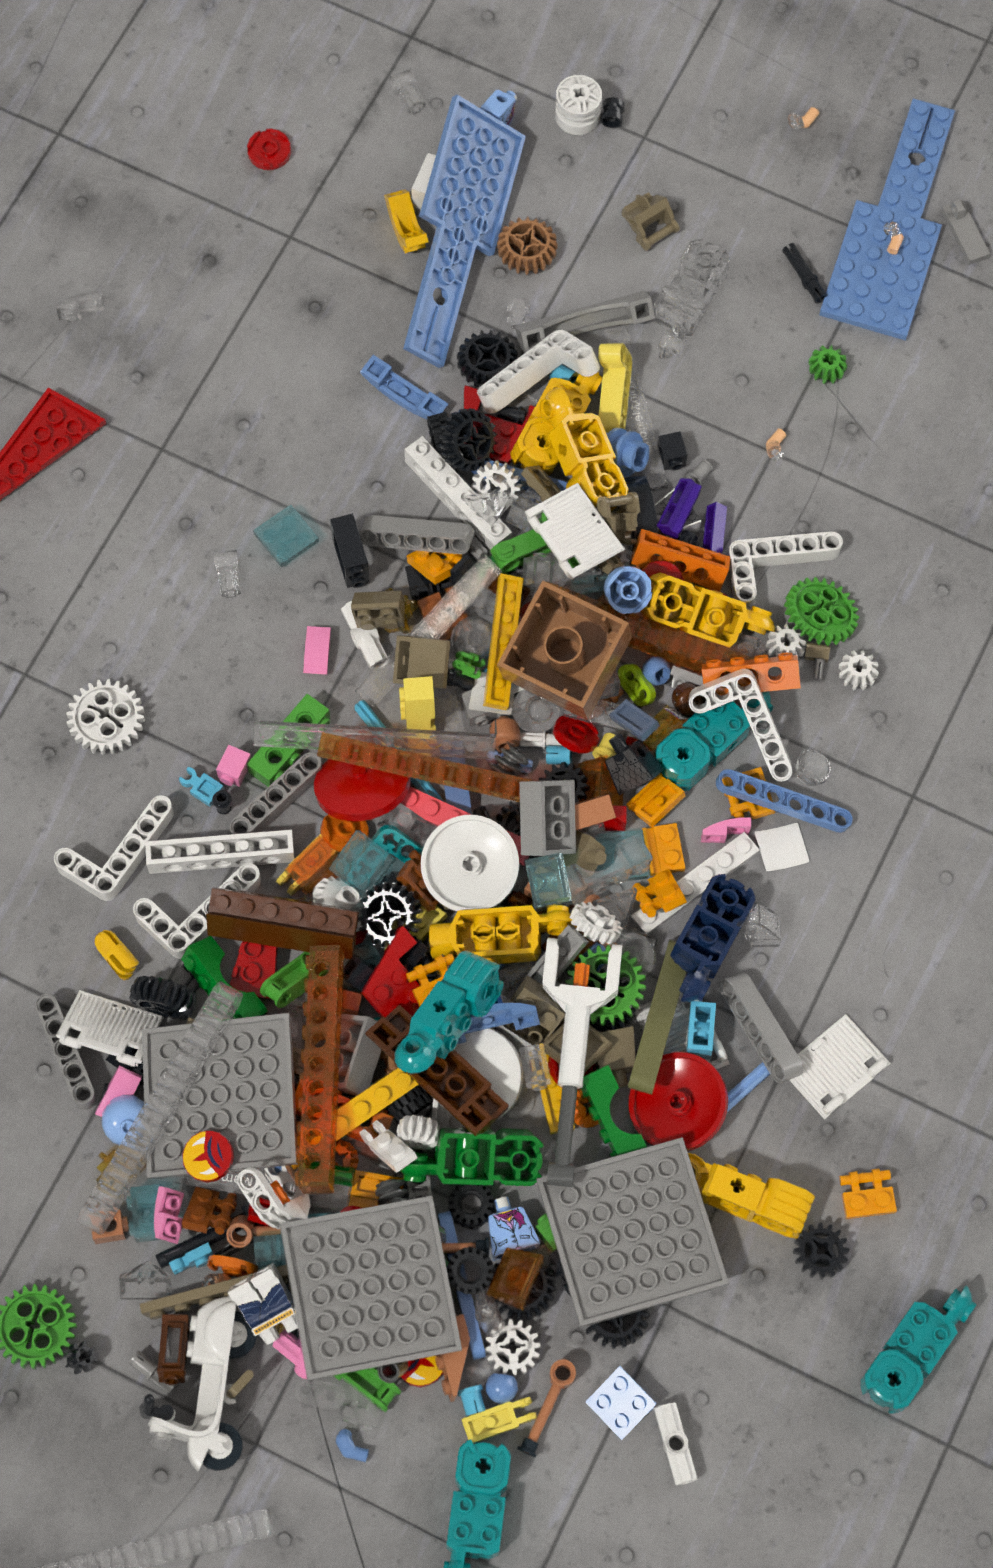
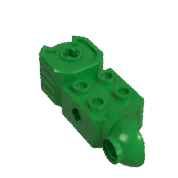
[400,1128,544,1186]

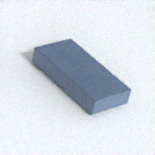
[609,699,660,742]

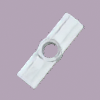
[341,601,389,670]
[654,1402,698,1486]

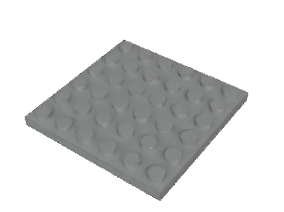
[142,1013,298,1180]
[536,1137,729,1328]
[279,1196,462,1381]

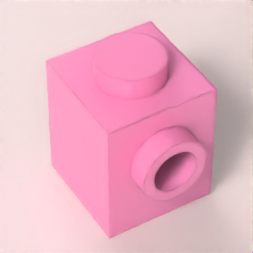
[216,745,251,787]

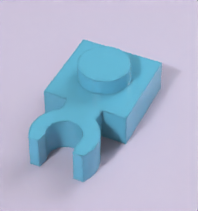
[179,767,224,807]
[169,1243,214,1275]

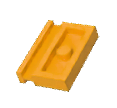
[626,773,686,828]
[642,823,685,876]
[348,1170,404,1208]

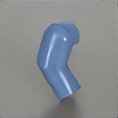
[336,1429,369,1462]

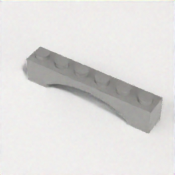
[515,291,655,353]

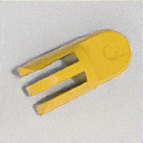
[95,930,139,980]

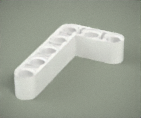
[477,330,600,414]
[728,531,843,610]
[689,669,792,782]
[54,795,174,901]
[133,863,261,959]

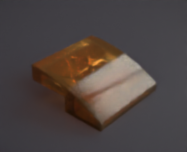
[285,836,348,901]

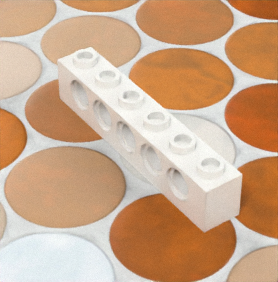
[404,436,512,554]
[145,830,295,874]

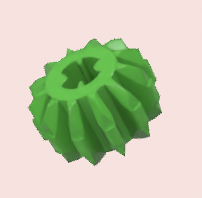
[808,345,847,384]

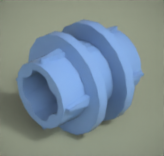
[606,427,650,477]

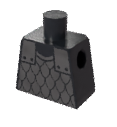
[605,733,664,795]

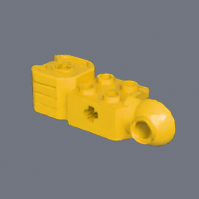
[511,371,603,476]
[539,388,629,512]
[641,573,775,648]
[688,1153,815,1239]

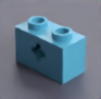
[686,1001,716,1060]

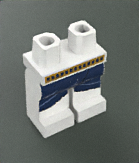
[228,1263,298,1345]

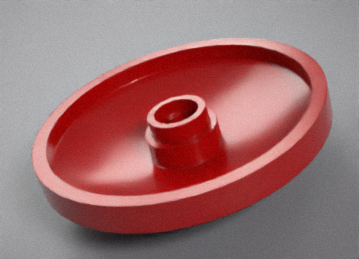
[314,745,411,821]
[629,1052,728,1152]

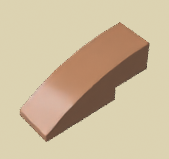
[575,794,616,830]

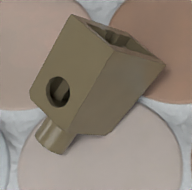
[549,831,606,880]
[595,1026,635,1088]

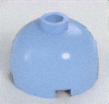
[603,566,652,614]
[102,1095,146,1147]

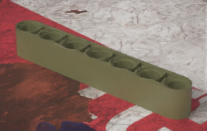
[628,939,686,1095]

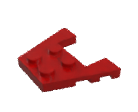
[464,385,535,465]
[361,926,420,1018]

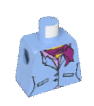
[480,90,517,125]
[488,1196,540,1261]

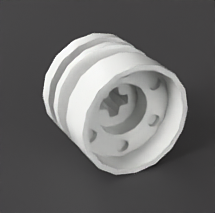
[555,75,602,135]

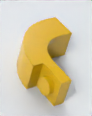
[384,189,428,253]

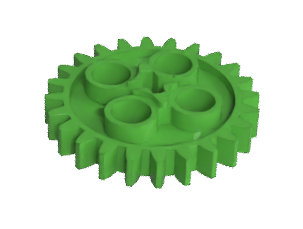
[784,577,859,646]
[565,945,647,1026]
[0,1284,77,1370]

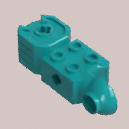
[655,691,774,791]
[394,950,504,1074]
[860,1285,977,1414]
[443,1439,511,1568]

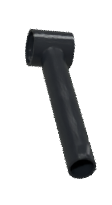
[155,1197,266,1269]

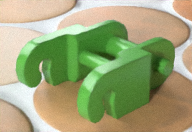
[452,651,486,679]

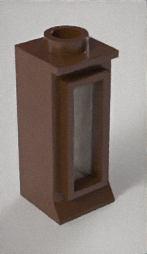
[157,1314,190,1385]

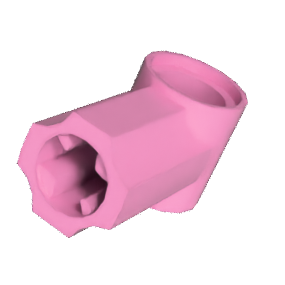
[272,1329,307,1379]

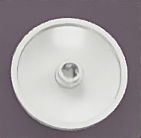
[421,815,519,912]
[432,1028,523,1121]

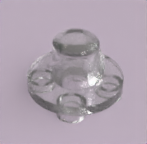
[512,689,560,733]

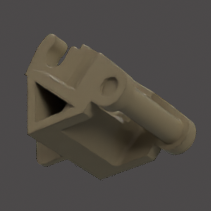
[622,192,680,251]
[592,492,640,546]

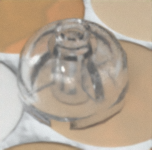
[451,616,493,662]

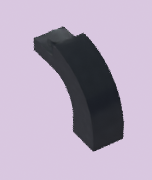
[624,475,658,540]
[340,935,429,991]

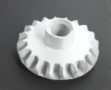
[312,876,365,932]

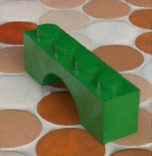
[181,936,268,1020]
[578,1065,647,1158]

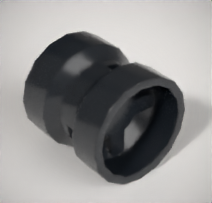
[601,97,625,128]

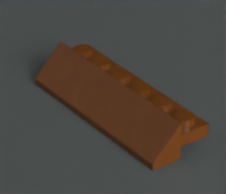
[206,887,359,959]
[365,1005,509,1136]

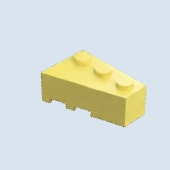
[399,676,437,750]

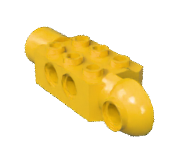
[429,905,577,964]

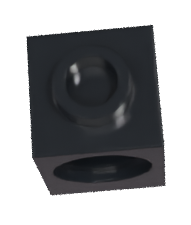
[657,431,688,470]

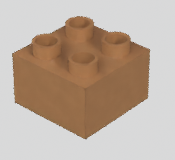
[497,580,632,720]

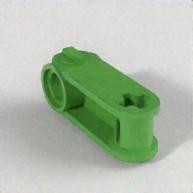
[490,529,552,573]
[260,952,329,1008]
[334,1368,402,1413]

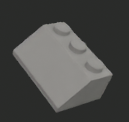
[520,780,576,856]
[319,1013,381,1096]

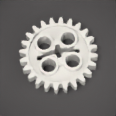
[66,679,145,755]

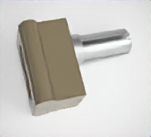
[804,643,830,680]

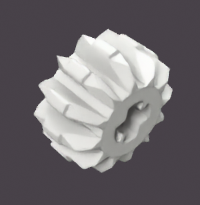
[766,624,807,657]
[838,650,879,691]
[396,1114,440,1151]

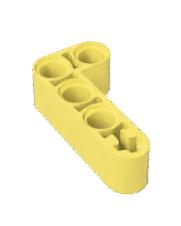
[598,343,632,433]

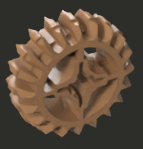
[497,216,558,275]

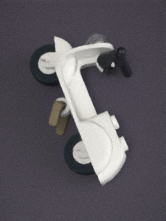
[139,1296,257,1472]

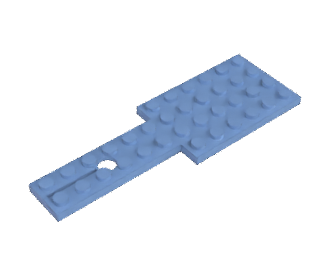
[403,95,526,368]
[819,99,955,341]

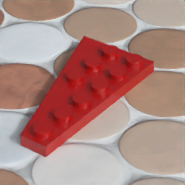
[0,387,106,500]

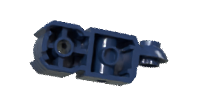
[670,874,756,1003]

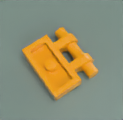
[406,550,463,585]
[722,767,776,820]
[632,869,687,918]
[406,954,455,1007]
[839,1168,897,1220]

